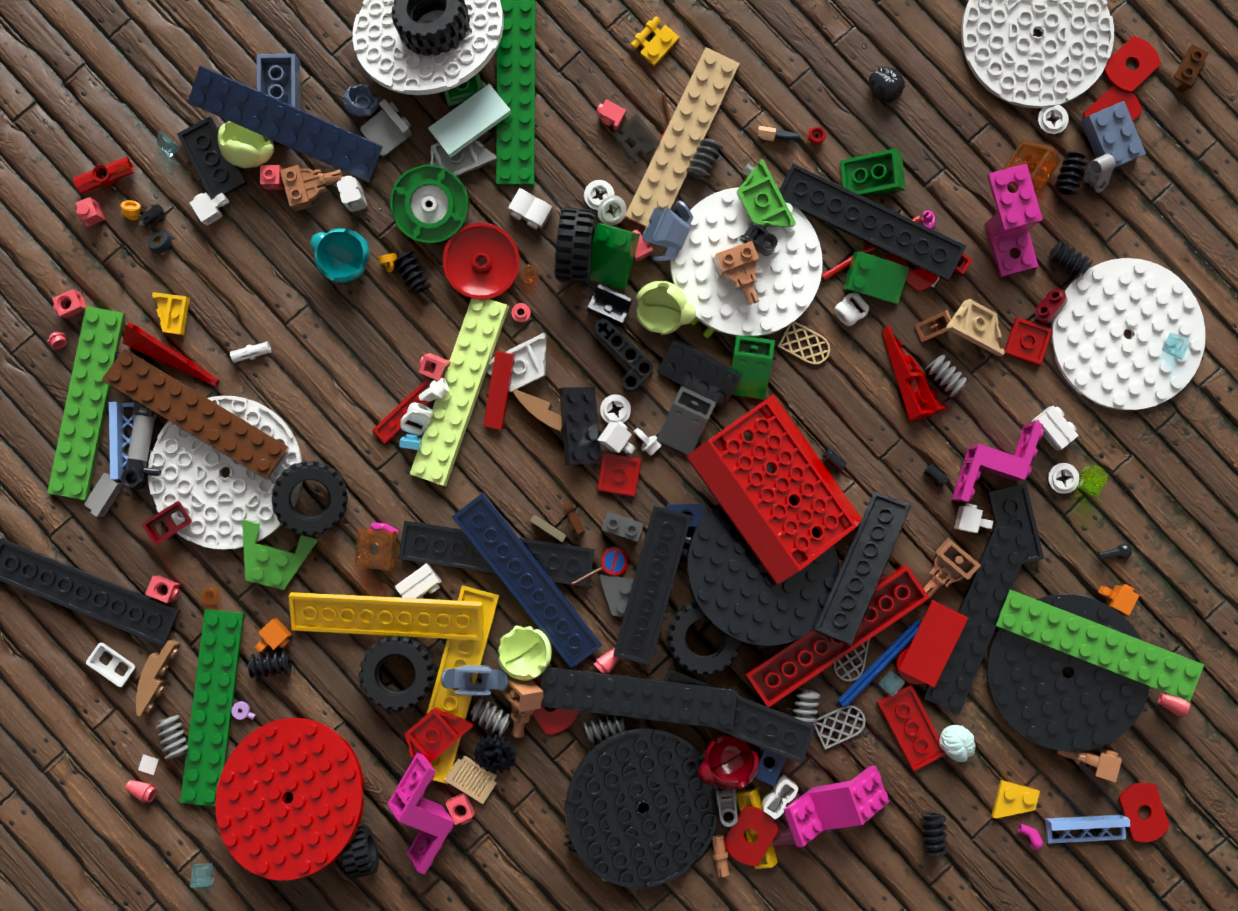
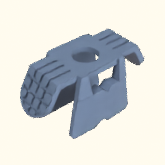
[642,201,693,261]
[441,665,508,696]

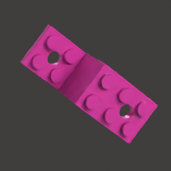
[985,163,1043,277]
[951,422,1043,503]
[388,753,455,875]
[783,765,889,847]

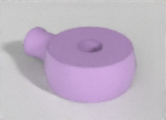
[232,701,256,720]

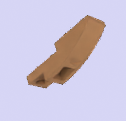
[136,639,180,716]

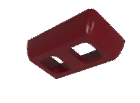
[142,501,192,545]

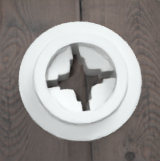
[1037,105,1069,135]
[584,180,614,210]
[597,194,626,226]
[600,394,631,423]
[1048,463,1079,494]

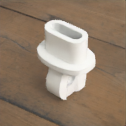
[418,378,449,402]
[633,428,661,456]

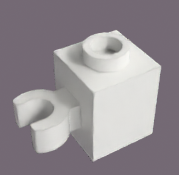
[190,193,229,226]
[598,421,635,454]
[954,503,993,533]

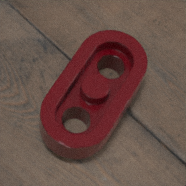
[1035,289,1067,324]

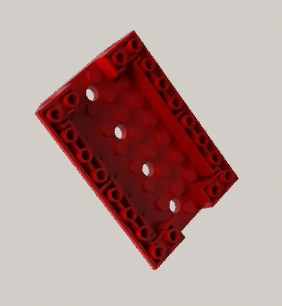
[686,394,862,585]

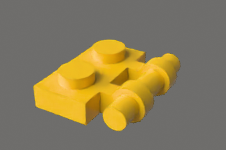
[630,16,679,67]

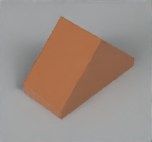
[915,310,951,342]

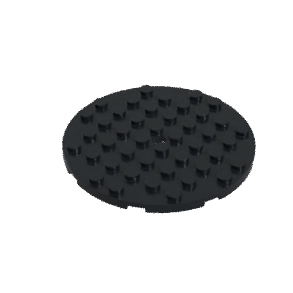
[686,497,839,646]
[987,594,1150,752]
[565,728,718,888]

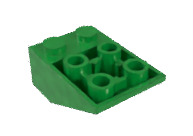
[731,335,775,400]

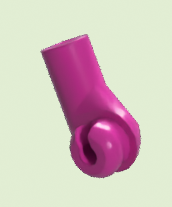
[922,210,935,230]
[368,523,398,538]
[1018,824,1043,851]

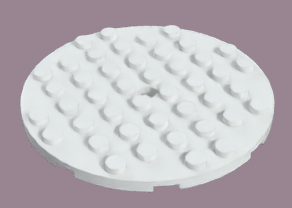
[353,0,504,95]
[961,0,1114,108]
[670,187,822,337]
[1051,258,1205,410]
[148,396,303,549]

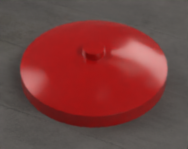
[443,223,520,300]

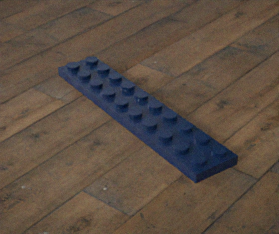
[187,66,383,182]
[452,493,602,669]

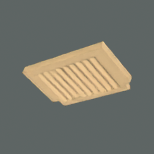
[444,755,497,804]

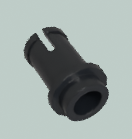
[139,203,165,227]
[822,448,847,472]
[923,463,949,487]

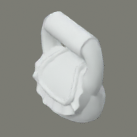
[834,292,869,326]
[400,403,433,436]

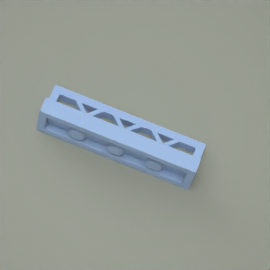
[109,402,137,480]
[1045,815,1130,843]

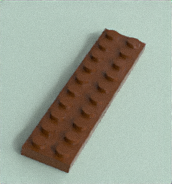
[101,349,289,481]

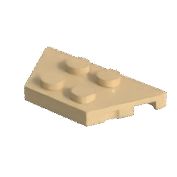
[946,299,1004,356]

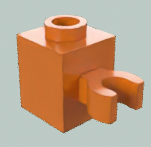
[1098,584,1140,616]
[254,618,292,653]

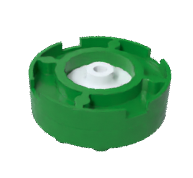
[390,164,470,243]

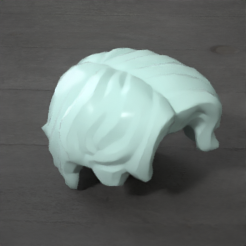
[939,725,976,762]

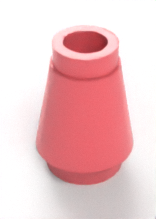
[594,648,620,674]
[1157,693,1190,717]
[125,780,157,803]

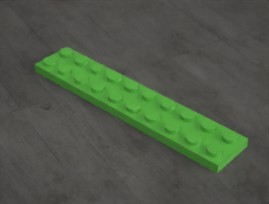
[47,306,126,500]
[995,589,1204,702]

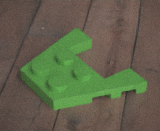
[242,519,318,590]

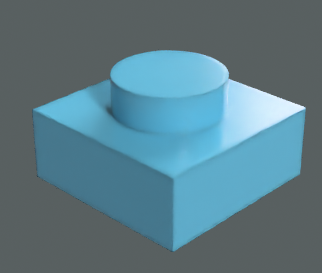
[399,434,422,450]

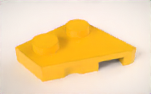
[152,292,190,335]

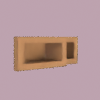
[513,389,562,432]

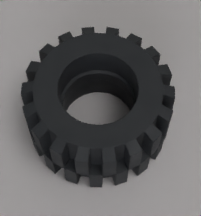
[340,824,379,880]

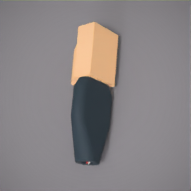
[758,126,800,141]

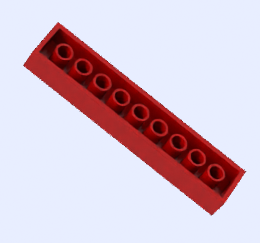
[744,565,929,707]

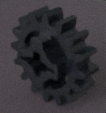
[474,734,517,774]

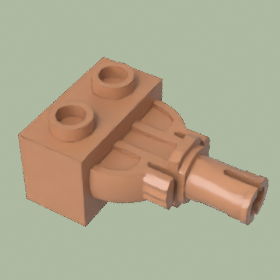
[280,165,343,212]
[713,241,760,306]
[923,538,981,598]
[502,675,543,738]
[1057,749,1122,783]

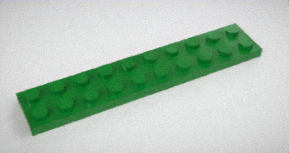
[496,0,536,186]
[180,609,245,807]

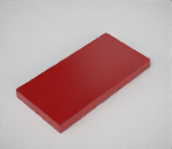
[898,600,969,687]
[876,684,947,772]

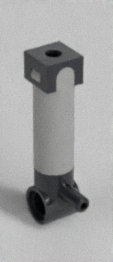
[121,401,161,490]

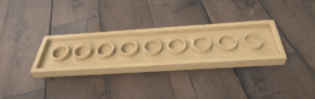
[625,47,740,227]

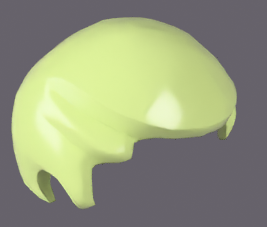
[498,625,552,681]

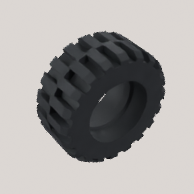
[391,0,470,56]
[555,207,596,284]
[272,460,348,536]
[667,601,742,676]
[358,636,436,712]

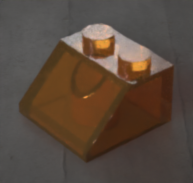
[1003,140,1061,192]

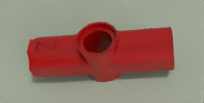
[73,157,135,194]

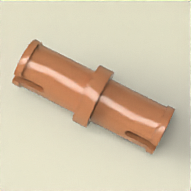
[712,835,730,877]

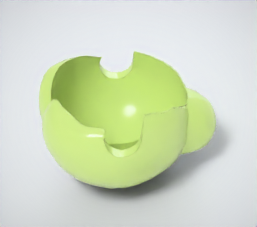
[218,121,274,168]
[636,281,696,335]

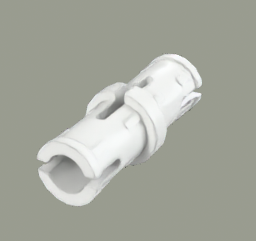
[230,341,271,363]

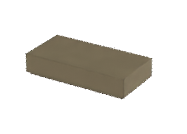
[530,515,567,542]

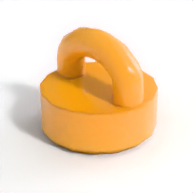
[121,200,141,221]
[378,253,397,272]

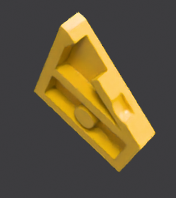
[991,780,1040,818]

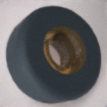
[148,231,172,254]

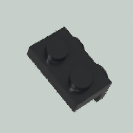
[587,284,633,327]

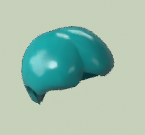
[310,228,370,283]

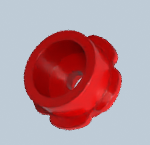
[807,127,826,145]

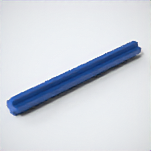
[838,620,921,707]

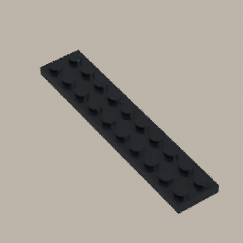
[779,163,966,281]
[922,520,1034,714]
[398,521,595,587]
[0,538,180,646]
[540,667,737,730]

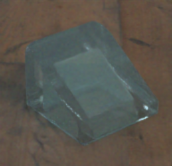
[157,130,180,157]
[1162,332,1190,360]
[879,671,905,696]
[190,863,214,888]

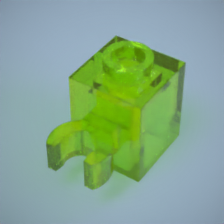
[1076,465,1109,496]

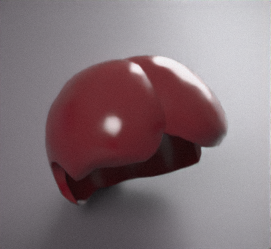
[698,734,759,790]

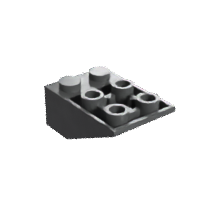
[656,386,716,455]

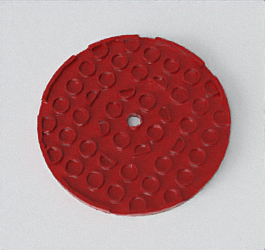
[215,718,365,881]

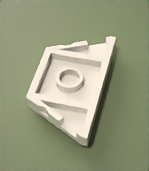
[487,333,546,392]

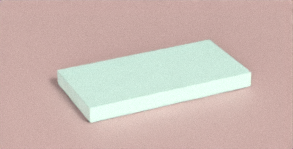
[428,84,512,158]

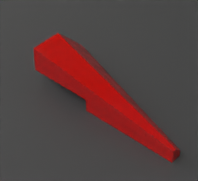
[122,322,220,387]
[881,326,948,421]

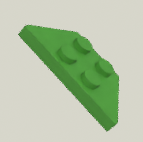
[736,159,796,227]

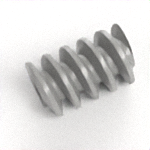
[925,355,967,398]
[793,687,821,724]
[468,697,511,738]
[156,715,188,759]

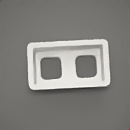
[86,643,136,687]

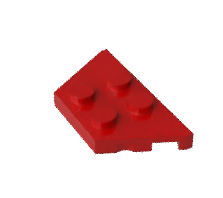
[405,707,474,763]

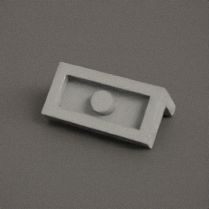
[84,473,124,517]

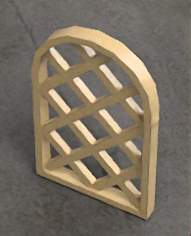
[778,321,830,365]

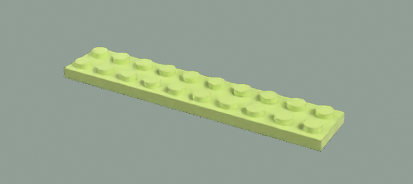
[410,299,509,487]

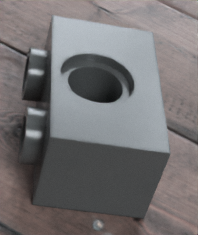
[601,511,644,542]

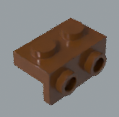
[1174,45,1209,93]

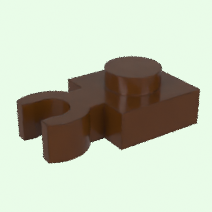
[563,501,585,534]

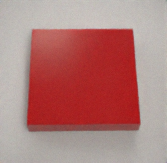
[1004,317,1053,366]
[597,453,641,497]

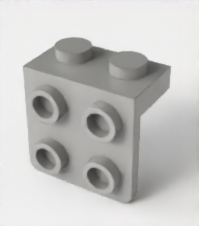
[360,99,412,157]

